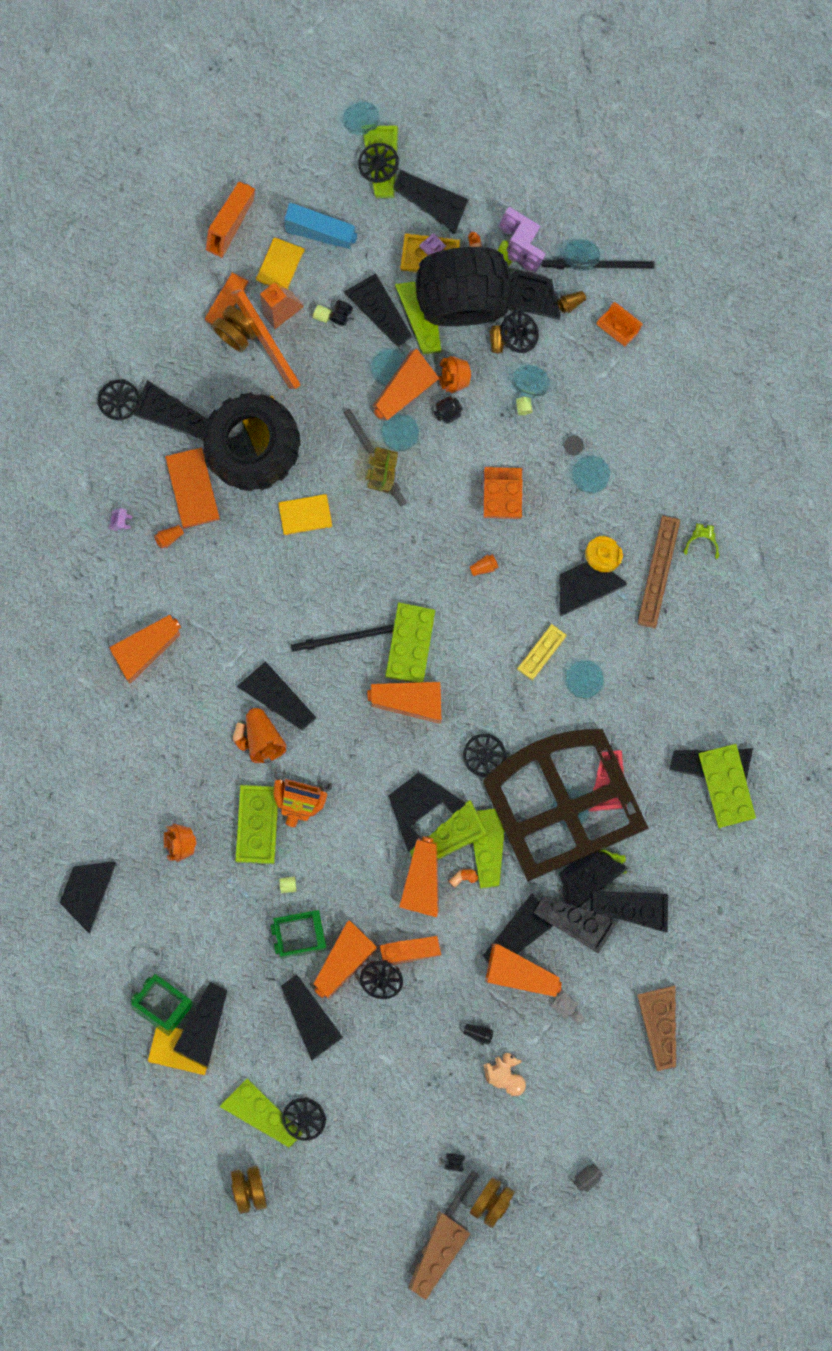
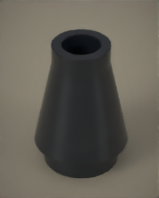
[463,1024,494,1045]

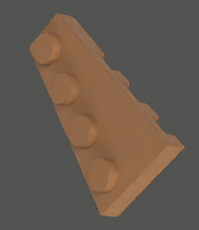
[637,986,676,1072]
[408,1211,470,1300]

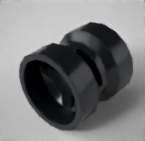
[329,301,353,326]

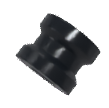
[444,1153,466,1172]

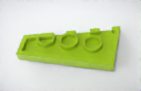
[361,125,399,198]
[410,800,488,860]
[473,808,504,889]

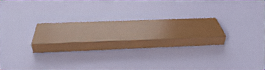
[637,515,681,629]

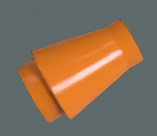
[154,525,184,549]
[469,554,499,576]

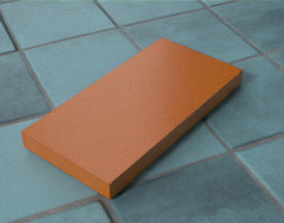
[165,447,220,529]

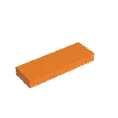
[204,272,249,325]

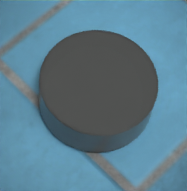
[564,436,584,456]

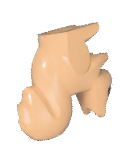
[483,1053,526,1096]

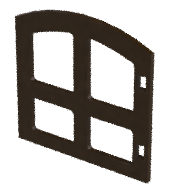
[483,729,649,882]

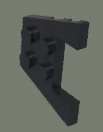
[388,772,466,853]

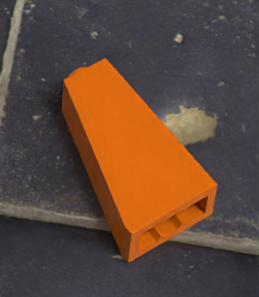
[206,181,255,258]
[260,282,304,329]
[372,349,440,421]
[109,615,181,684]
[367,682,442,724]
[399,836,439,918]
[314,920,377,999]
[485,943,562,997]

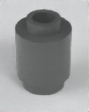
[574,1163,603,1192]

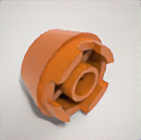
[439,356,471,394]
[163,824,196,862]

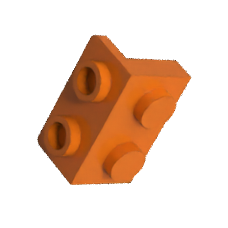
[596,302,643,347]

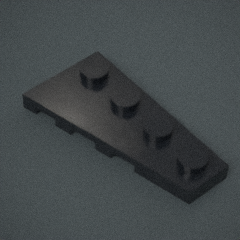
[134,380,209,439]
[237,661,316,731]
[591,891,668,933]
[281,974,343,1061]
[173,982,228,1069]

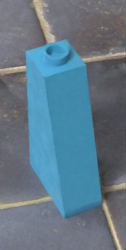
[284,202,358,249]

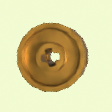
[211,305,256,353]
[231,1165,267,1214]
[469,1177,516,1228]

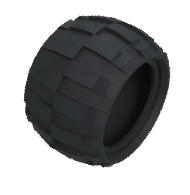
[415,247,513,326]
[202,393,301,491]

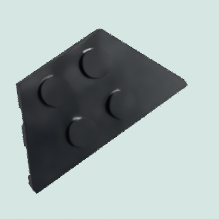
[508,271,561,320]
[560,562,627,617]
[559,852,628,907]
[60,862,116,933]

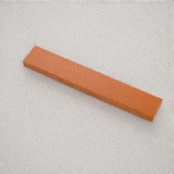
[231,290,301,389]

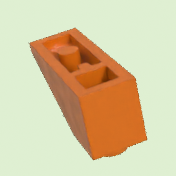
[380,936,441,967]

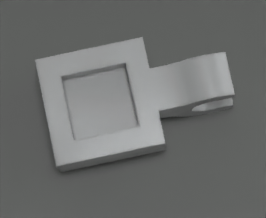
[551,992,585,1025]

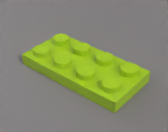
[385,602,436,683]
[699,743,756,828]
[235,785,278,865]

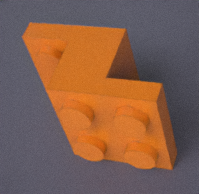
[484,467,523,519]

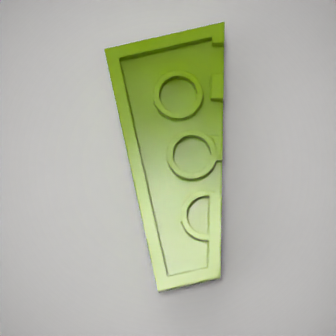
[395,281,441,355]
[219,1079,303,1148]

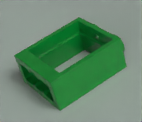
[270,910,327,959]
[130,974,193,1036]

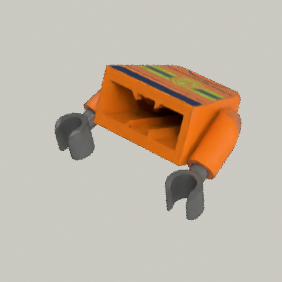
[273,768,333,827]

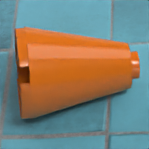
[246,708,287,763]

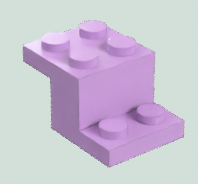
[498,207,546,273]

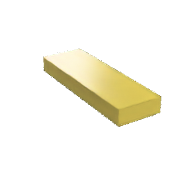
[517,624,567,681]

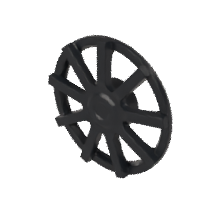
[358,143,399,183]
[500,312,539,353]
[98,379,140,420]
[463,734,506,777]
[360,960,404,999]
[282,1097,326,1141]

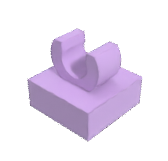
[420,233,446,255]
[109,508,132,531]

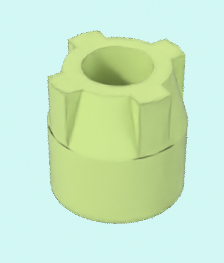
[313,304,332,323]
[516,396,533,415]
[279,877,297,893]

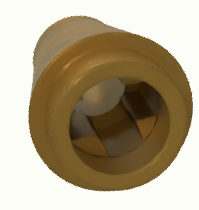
[557,291,586,313]
[489,325,508,354]

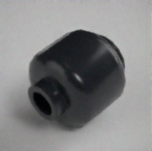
[434,396,463,424]

